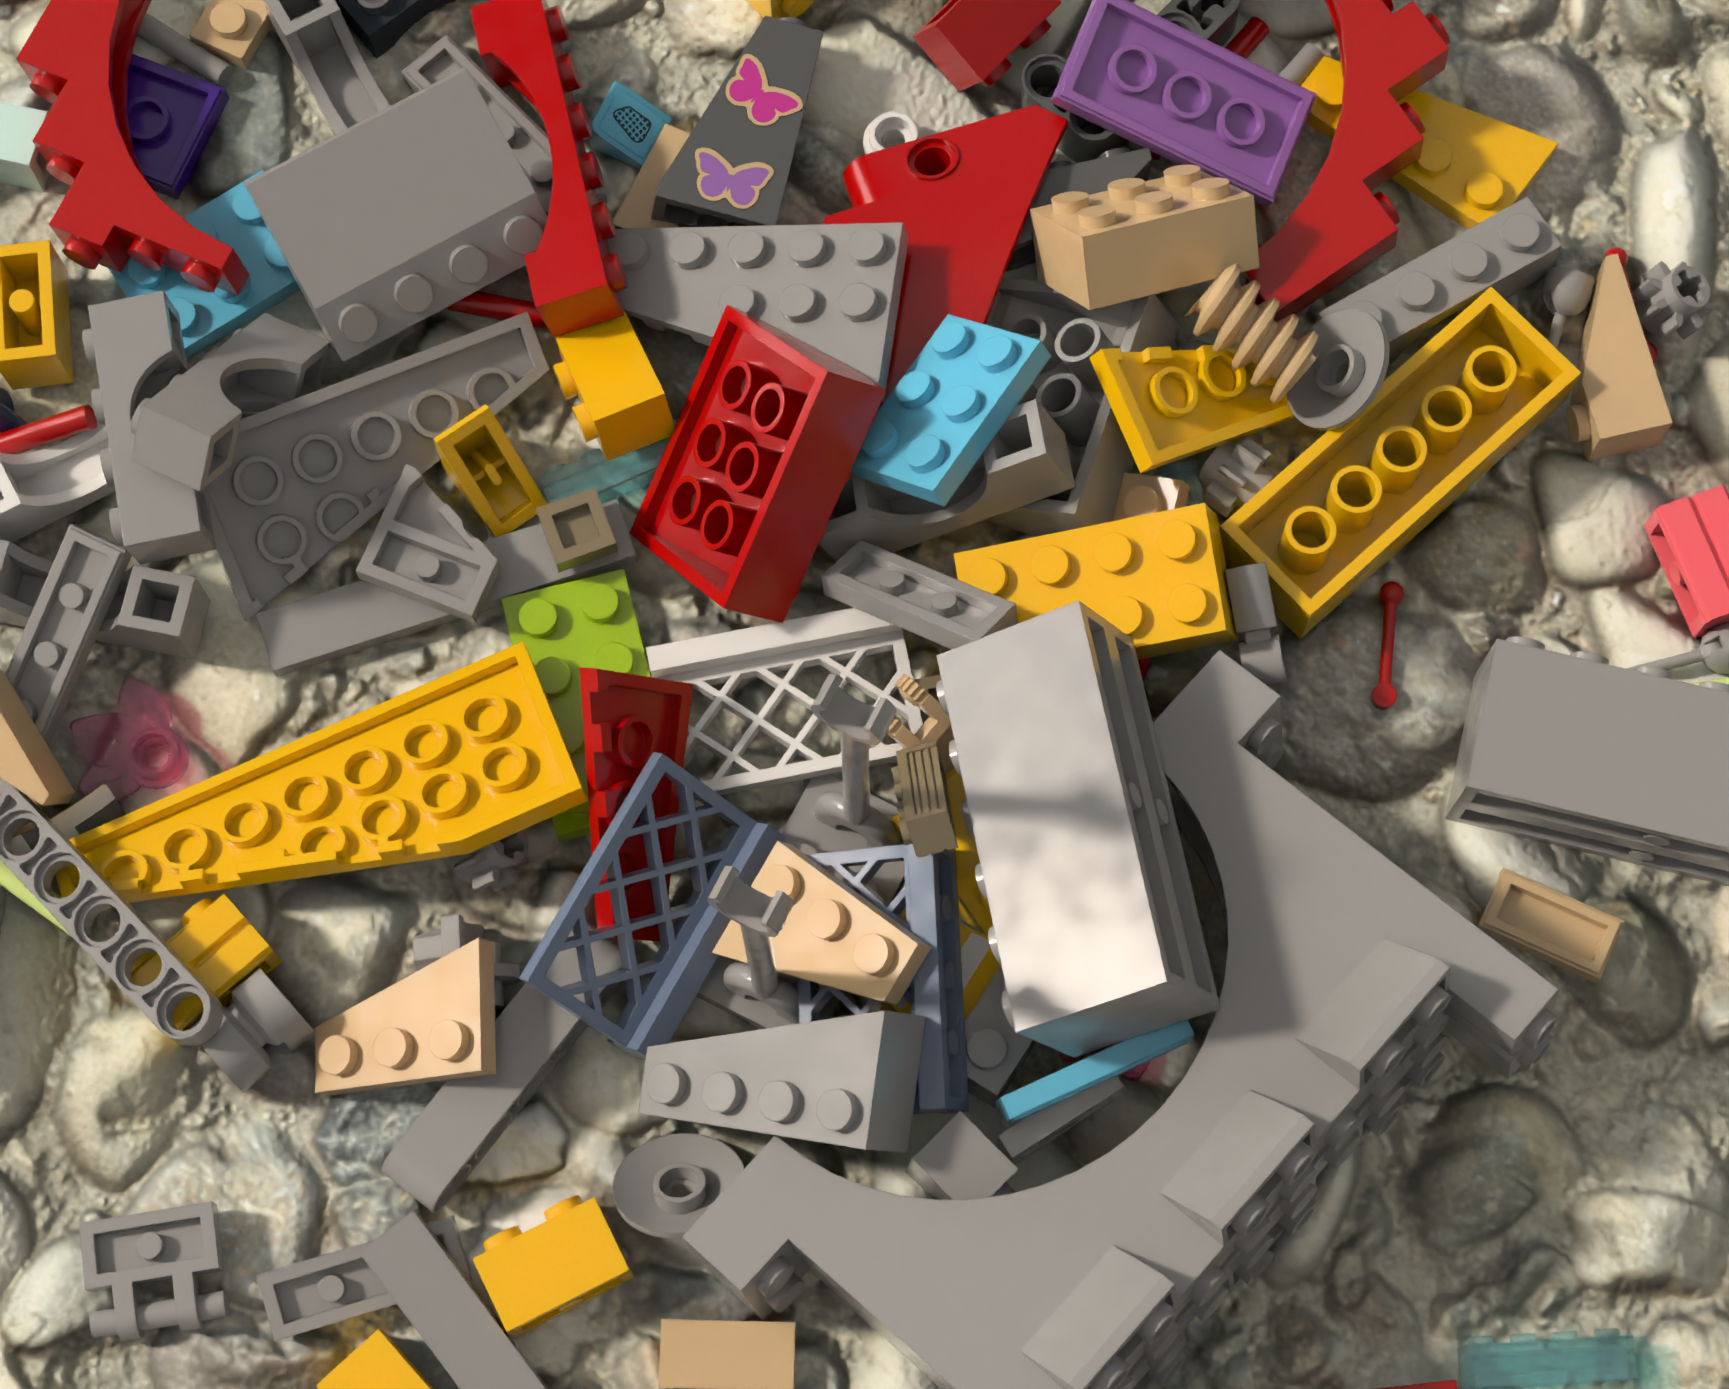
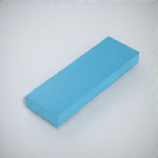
[995,1020,1195,1125]

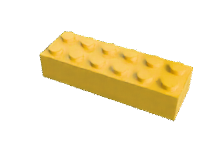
[1220,287,1581,639]

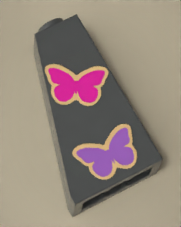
[651,16,824,227]

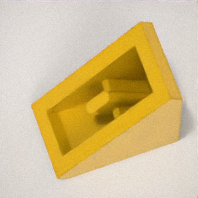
[433,404,548,538]

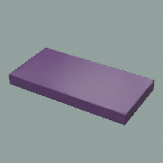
[1050,0,1317,207]

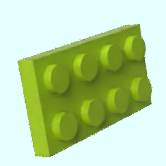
[501,569,681,842]

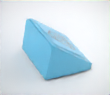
[590,81,673,169]

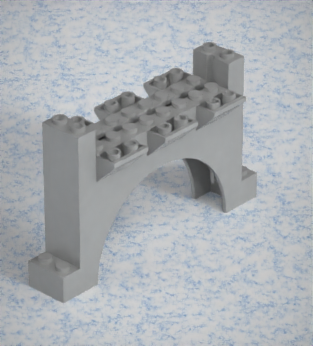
[682,650,1559,1389]

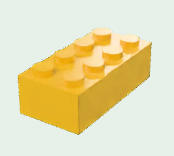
[954,503,1238,660]

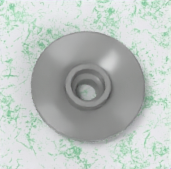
[1287,308,1389,431]
[612,1133,744,1239]

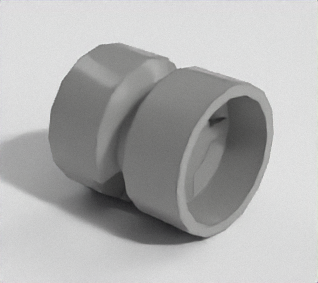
[188,967,315,1093]

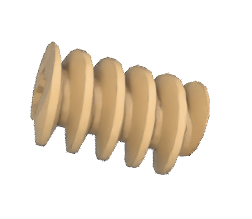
[1182,264,1321,404]

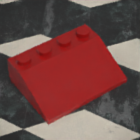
[629,305,886,623]

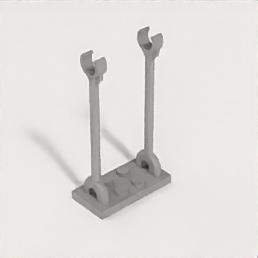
[697,674,905,1029]

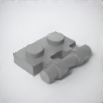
[79,1201,229,1341]

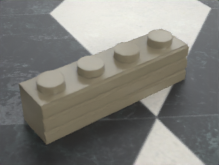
[891,741,958,858]

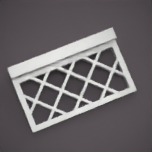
[646,608,923,801]

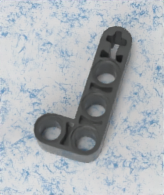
[1019,0,1241,163]

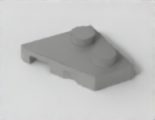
[356,464,501,624]

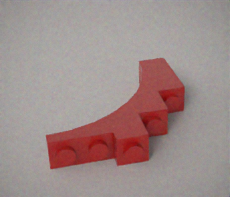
[16,0,250,296]
[1239,0,1450,322]

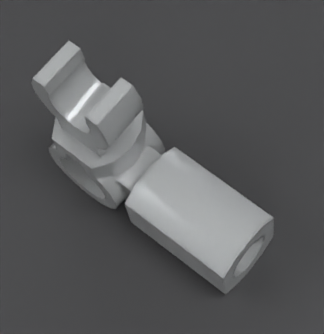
[1225,562,1287,686]

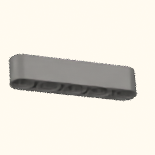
[381,919,623,1212]

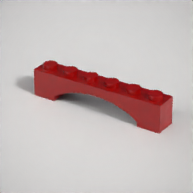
[470,0,628,338]

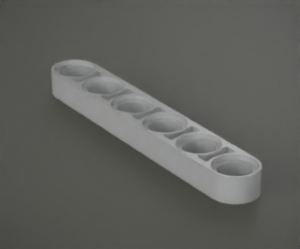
[0,778,223,1046]

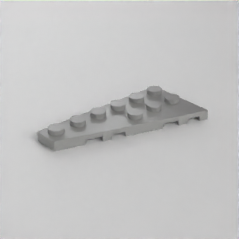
[607,222,909,402]
[205,312,550,622]

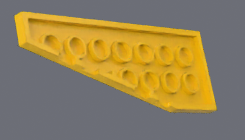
[55,641,588,903]

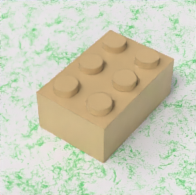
[1030,165,1260,310]

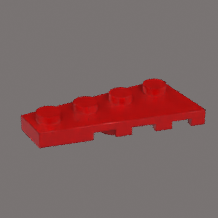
[579,667,693,942]

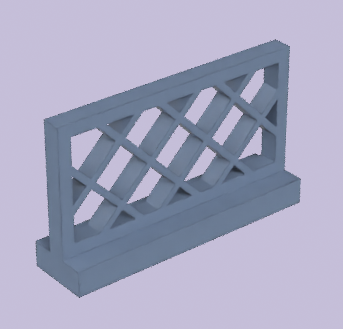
[519,752,786,1060]
[797,844,969,1114]

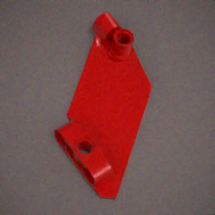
[822,105,1068,410]

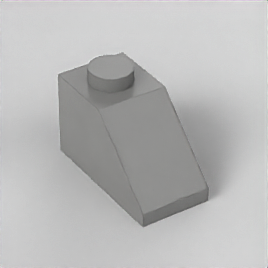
[906,1110,1018,1200]

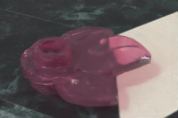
[69,678,190,801]

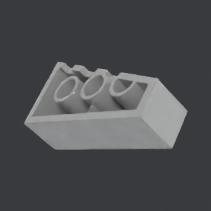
[638,1010,926,1153]

